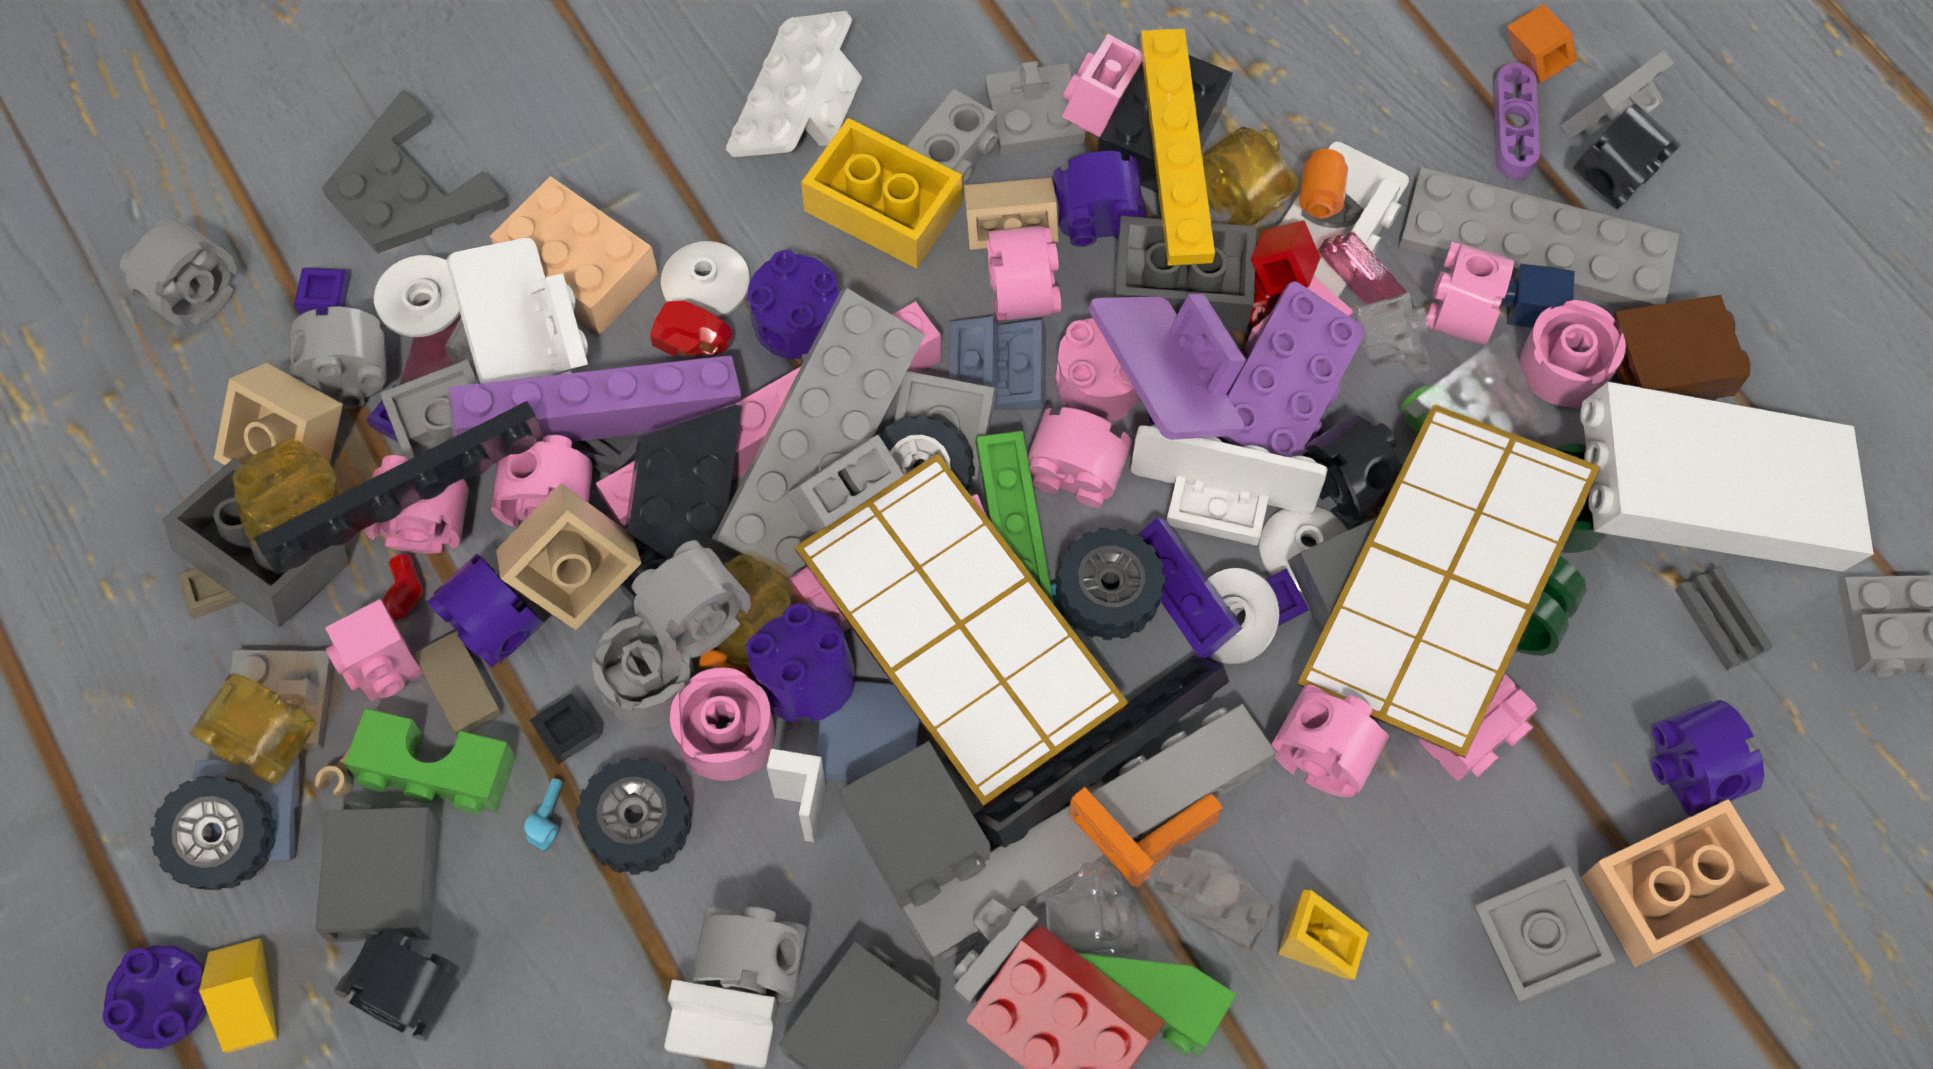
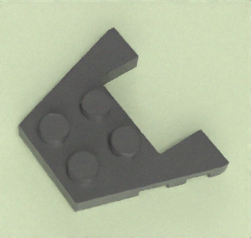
[322,90,509,254]

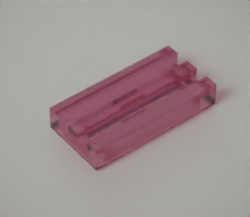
[1318,232,1410,312]

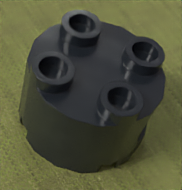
[1572,103,1682,210]
[1302,416,1403,525]
[334,927,460,1042]

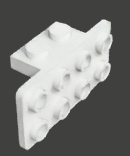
[726,11,862,157]
[1279,142,1409,298]
[446,237,588,383]
[1131,425,1327,546]

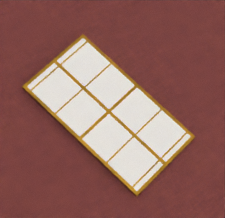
[1298,404,1601,759]
[795,453,1128,807]

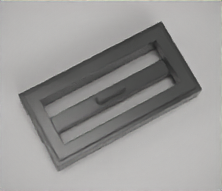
[1675,566,1773,670]

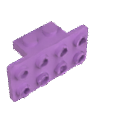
[1222,282,1365,458]
[1088,294,1246,440]

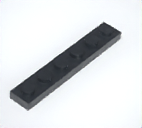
[254,401,544,573]
[973,655,1230,848]

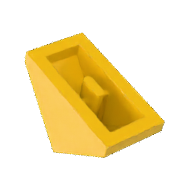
[1278,889,1369,980]
[199,938,278,1054]

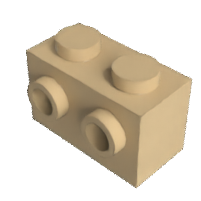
[964,177,1059,250]

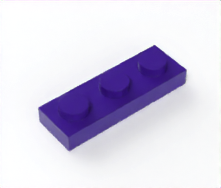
[1138,517,1243,659]

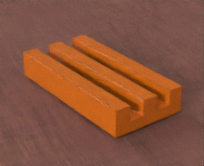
[1069,787,1155,888]
[1137,794,1223,866]

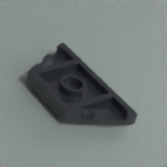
[625,404,742,560]

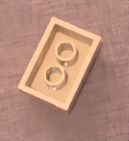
[490,176,658,336]
[1582,799,1785,967]

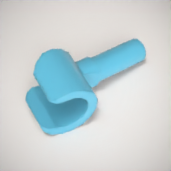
[524,779,563,851]

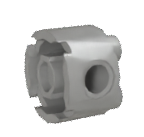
[120,218,236,327]
[290,306,387,409]
[632,540,750,660]
[591,616,696,730]
[692,907,807,1003]

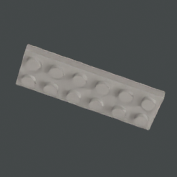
[1399,167,1680,309]
[712,288,925,581]

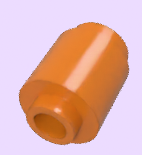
[1299,149,1348,218]

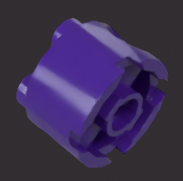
[1052,151,1147,247]
[747,250,838,359]
[427,553,544,668]
[746,603,856,723]
[1650,700,1764,817]

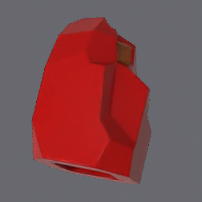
[650,300,733,357]

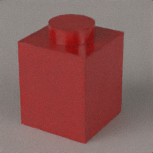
[1251,220,1321,296]

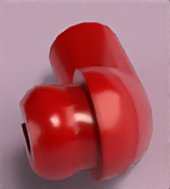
[381,554,423,622]

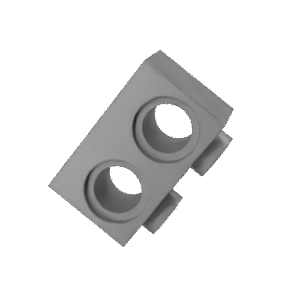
[906,89,999,187]
[786,435,904,534]

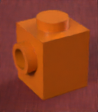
[1507,4,1577,84]

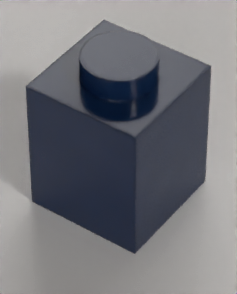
[1502,263,1575,328]

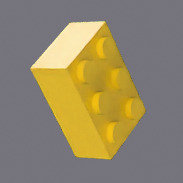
[801,118,962,269]

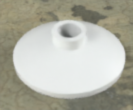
[661,241,750,318]
[374,255,460,337]
[1259,506,1348,592]
[1208,568,1279,664]

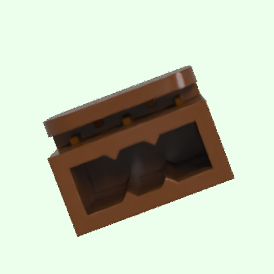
[1613,295,1750,401]

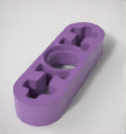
[1493,63,1540,179]

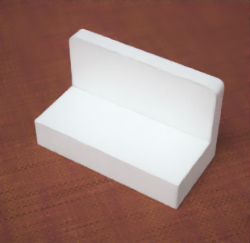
[767,749,826,843]
[664,980,778,1069]

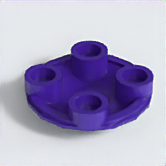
[102,945,206,1049]

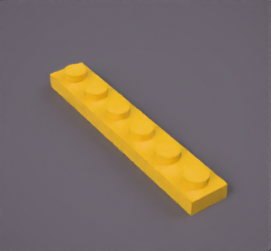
[1140,28,1215,266]

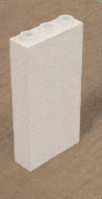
[1580,382,1873,572]

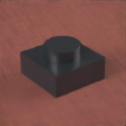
[530,693,600,764]

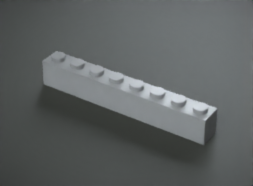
[902,704,1276,969]

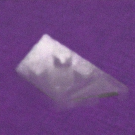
[1405,333,1543,436]

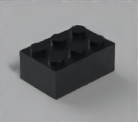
[1098,55,1233,193]

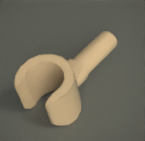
[315,743,353,797]

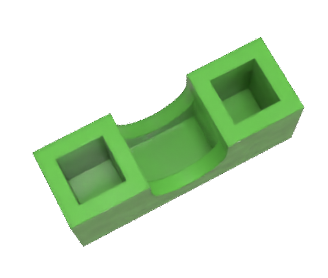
[344,708,516,815]

